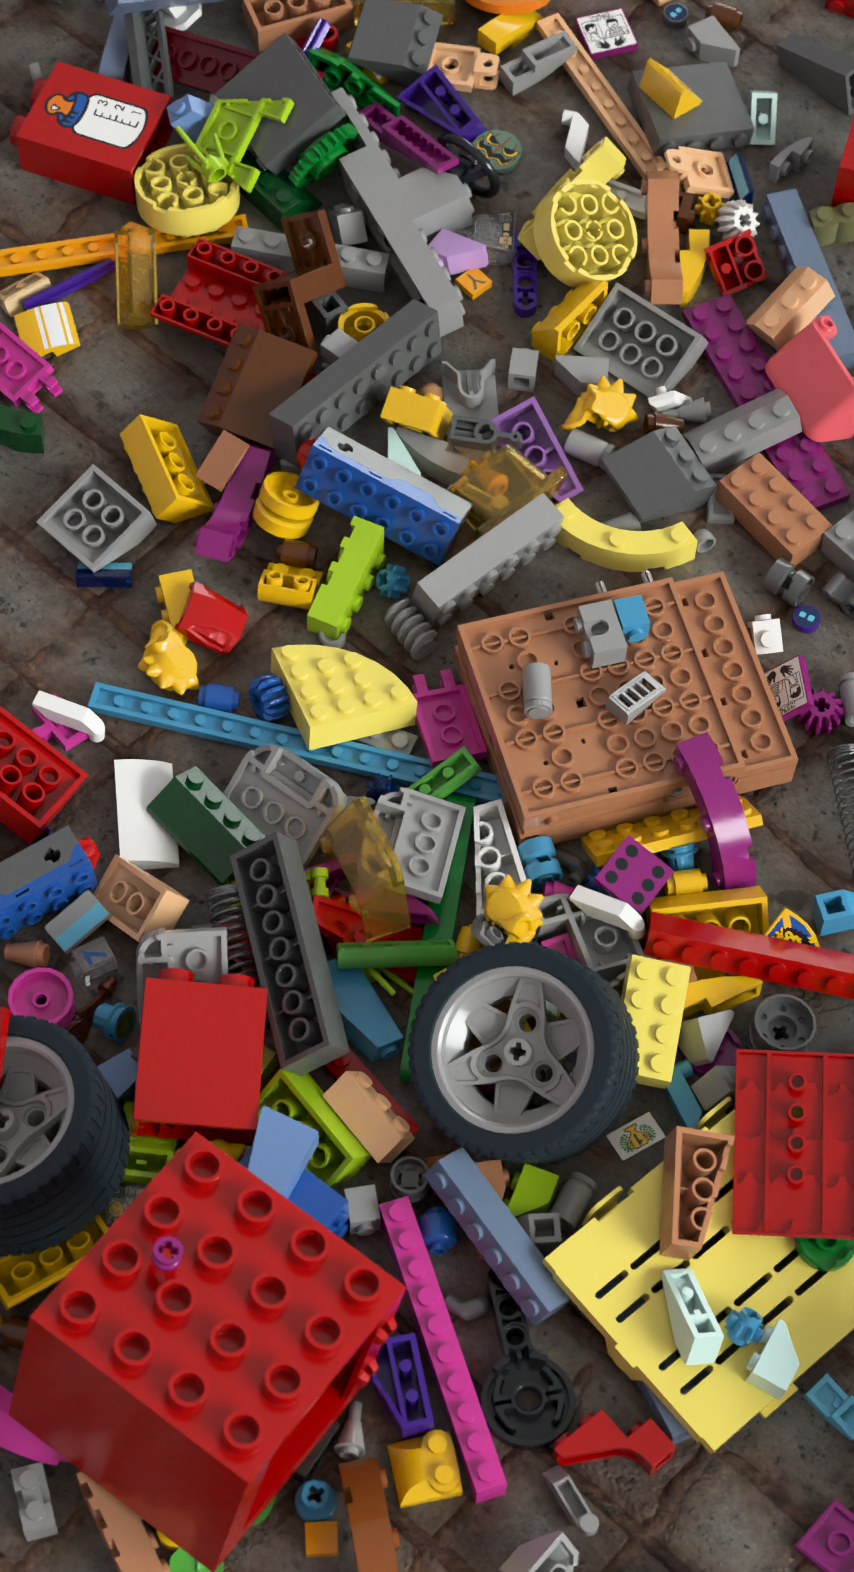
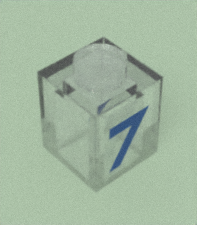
[69,936,118,987]

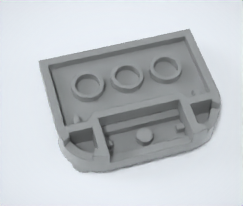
[223,744,347,868]
[358,787,466,904]
[136,927,228,1025]

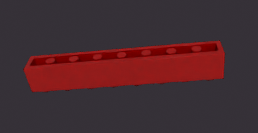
[644,911,854,999]

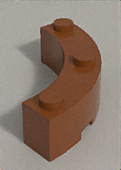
[338,1457,400,1572]

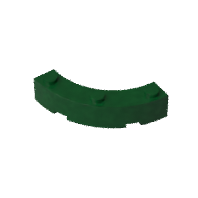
[0,404,45,454]

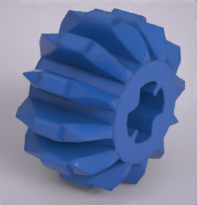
[248,673,290,722]

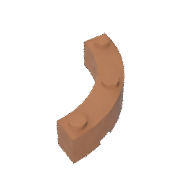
[641,171,683,304]

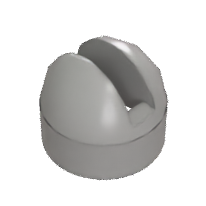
[693,528,716,553]

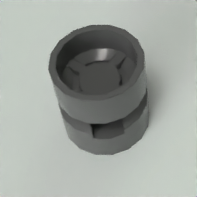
[762,557,815,608]
[390,1156,430,1208]

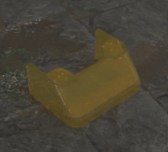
[319,796,411,942]

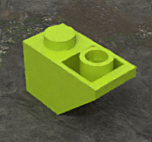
[504,1163,559,1219]

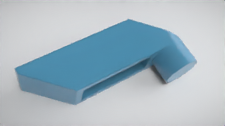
[665,1059,702,1129]

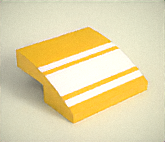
[14,302,81,357]

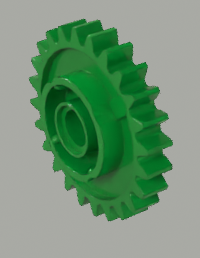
[288,123,359,188]

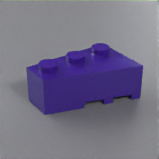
[396,64,487,143]
[368,1333,434,1440]

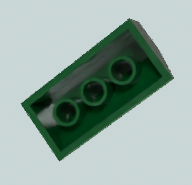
[239,148,322,232]
[146,766,266,886]

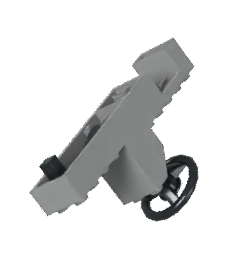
[326,87,500,338]

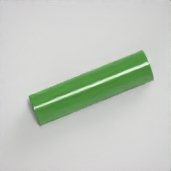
[408,746,482,800]
[336,939,457,969]

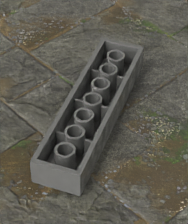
[269,299,442,468]
[230,831,350,1076]

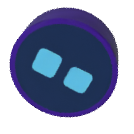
[792,605,821,633]

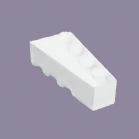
[473,799,531,917]

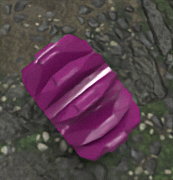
[797,687,844,736]

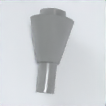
[662,397,712,423]
[334,1401,365,1461]

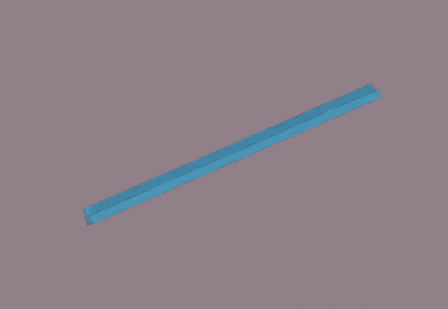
[88,682,505,806]

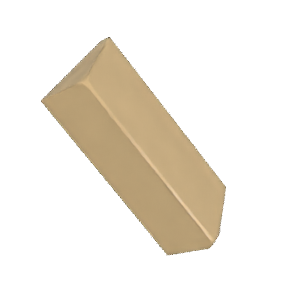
[0,272,52,318]

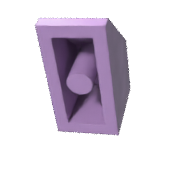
[428,228,489,275]

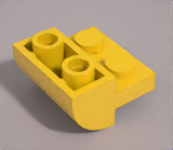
[257,562,323,610]

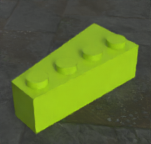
[307,516,386,640]

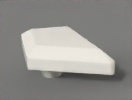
[648,386,692,413]

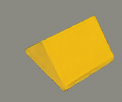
[640,58,702,119]

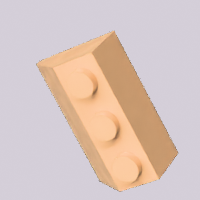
[746,267,835,351]

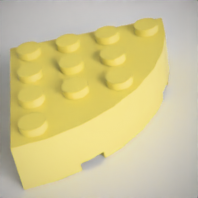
[271,645,417,750]

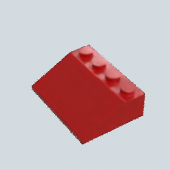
[0,706,89,845]

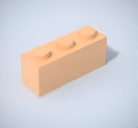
[322,1071,415,1163]

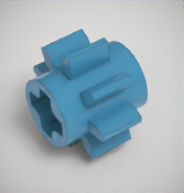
[376,564,410,599]
[725,1307,765,1347]

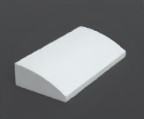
[114,759,180,870]

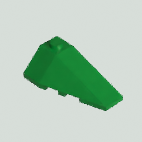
[308,48,400,118]

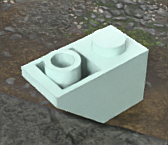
[746,1319,800,1400]

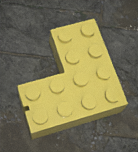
[556,954,691,1089]

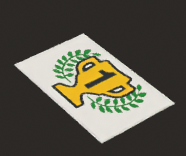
[607,1112,666,1161]

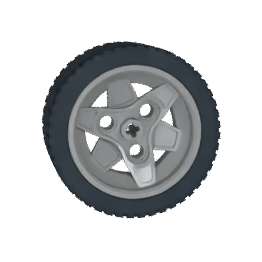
[408,942,640,1165]
[0,1015,130,1256]

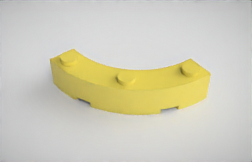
[517,136,626,261]
[555,498,698,572]

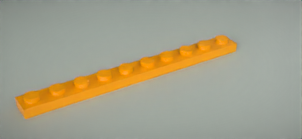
[0,214,248,277]

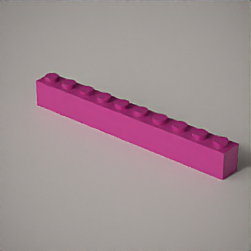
[379,1196,507,1504]

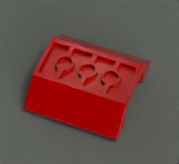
[150,237,287,348]

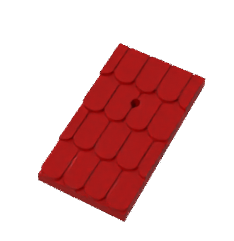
[732,1049,854,1240]

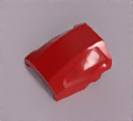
[703,229,769,296]
[174,581,248,655]

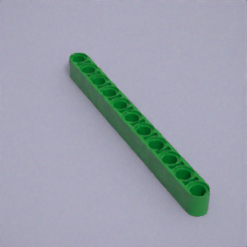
[399,794,476,1082]

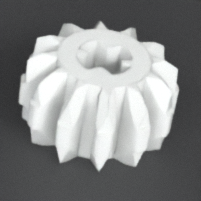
[715,200,760,240]

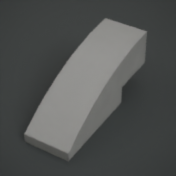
[499,31,578,96]
[396,427,470,486]

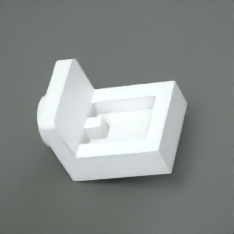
[747,614,783,655]

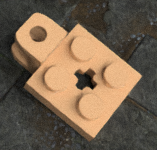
[427,42,499,93]
[655,146,734,199]

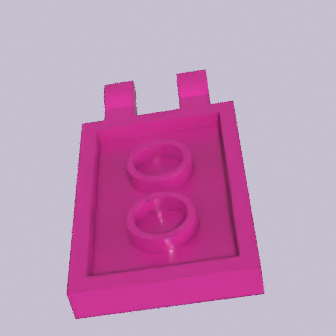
[0,322,63,413]
[411,668,487,768]

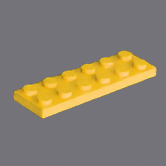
[580,796,763,867]

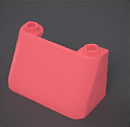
[765,316,854,442]

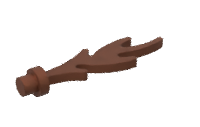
[65,976,118,1045]

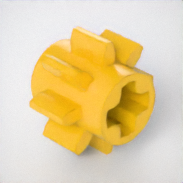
[694,192,726,225]

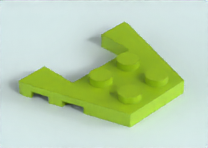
[195,98,295,193]

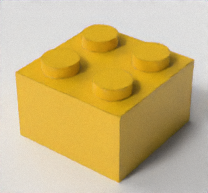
[380,385,453,441]

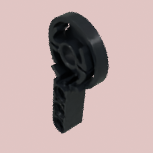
[481,1268,576,1450]

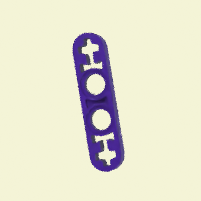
[512,229,537,318]

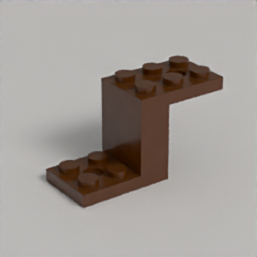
[253,209,346,356]

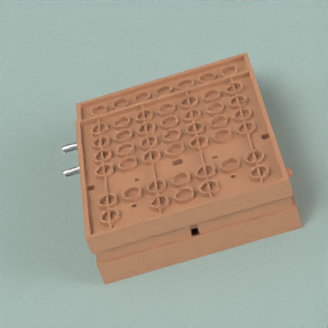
[453,570,798,846]

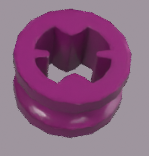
[151,1236,184,1271]

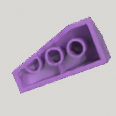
[489,396,584,503]

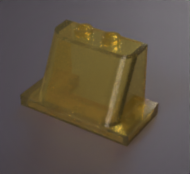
[448,443,568,545]

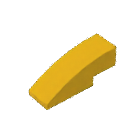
[477,11,544,56]
[678,230,710,308]
[682,976,763,1020]

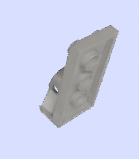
[441,359,502,464]

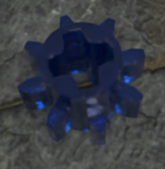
[365,773,401,804]

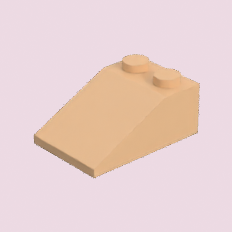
[93,854,190,942]

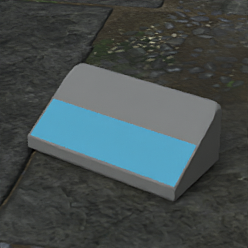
[44,890,111,954]

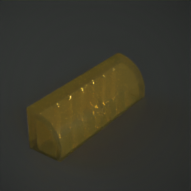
[114,221,158,330]

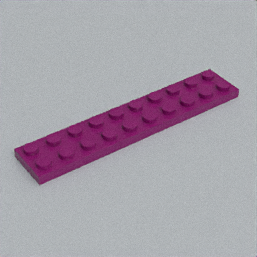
[682,294,851,511]

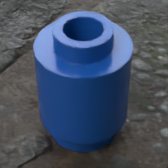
[198,683,240,713]

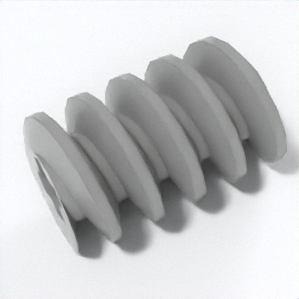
[382,598,437,660]

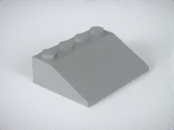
[573,283,709,398]

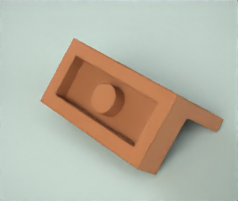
[195,430,250,492]

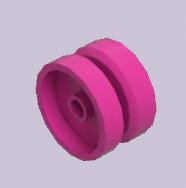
[8,967,76,1029]

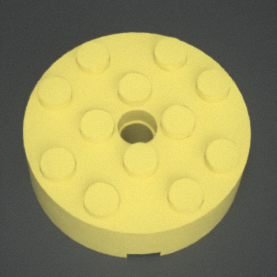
[134,143,240,238]
[533,179,637,288]

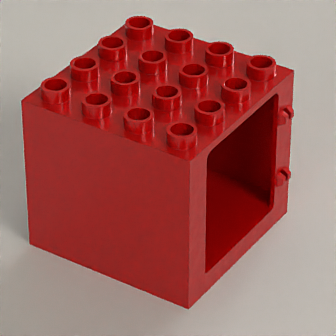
[8,1132,407,1572]

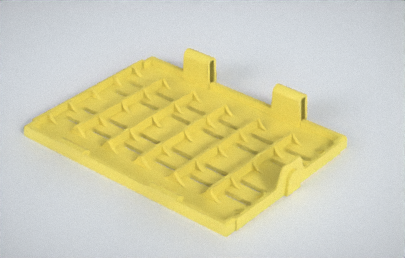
[542,1096,854,1454]

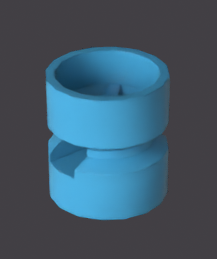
[517,836,563,889]

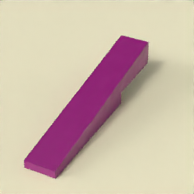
[358,102,459,175]

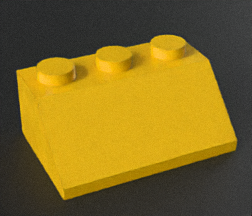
[531,280,608,363]

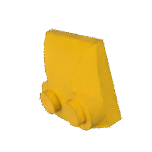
[387,1430,463,1508]

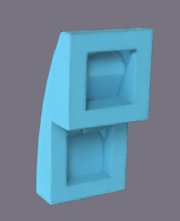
[802,1373,854,1441]

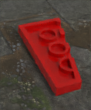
[311,894,424,984]

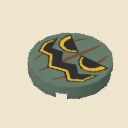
[472,130,522,175]

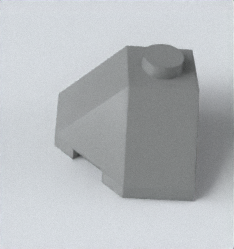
[499,1530,579,1572]

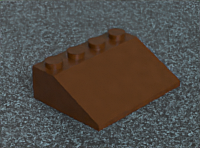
[197,325,318,450]

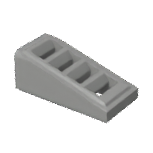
[605,671,666,725]

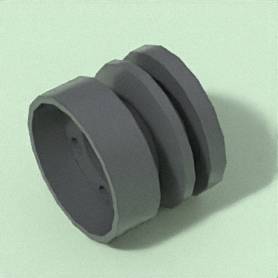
[745,994,816,1052]

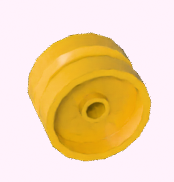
[252,471,320,539]

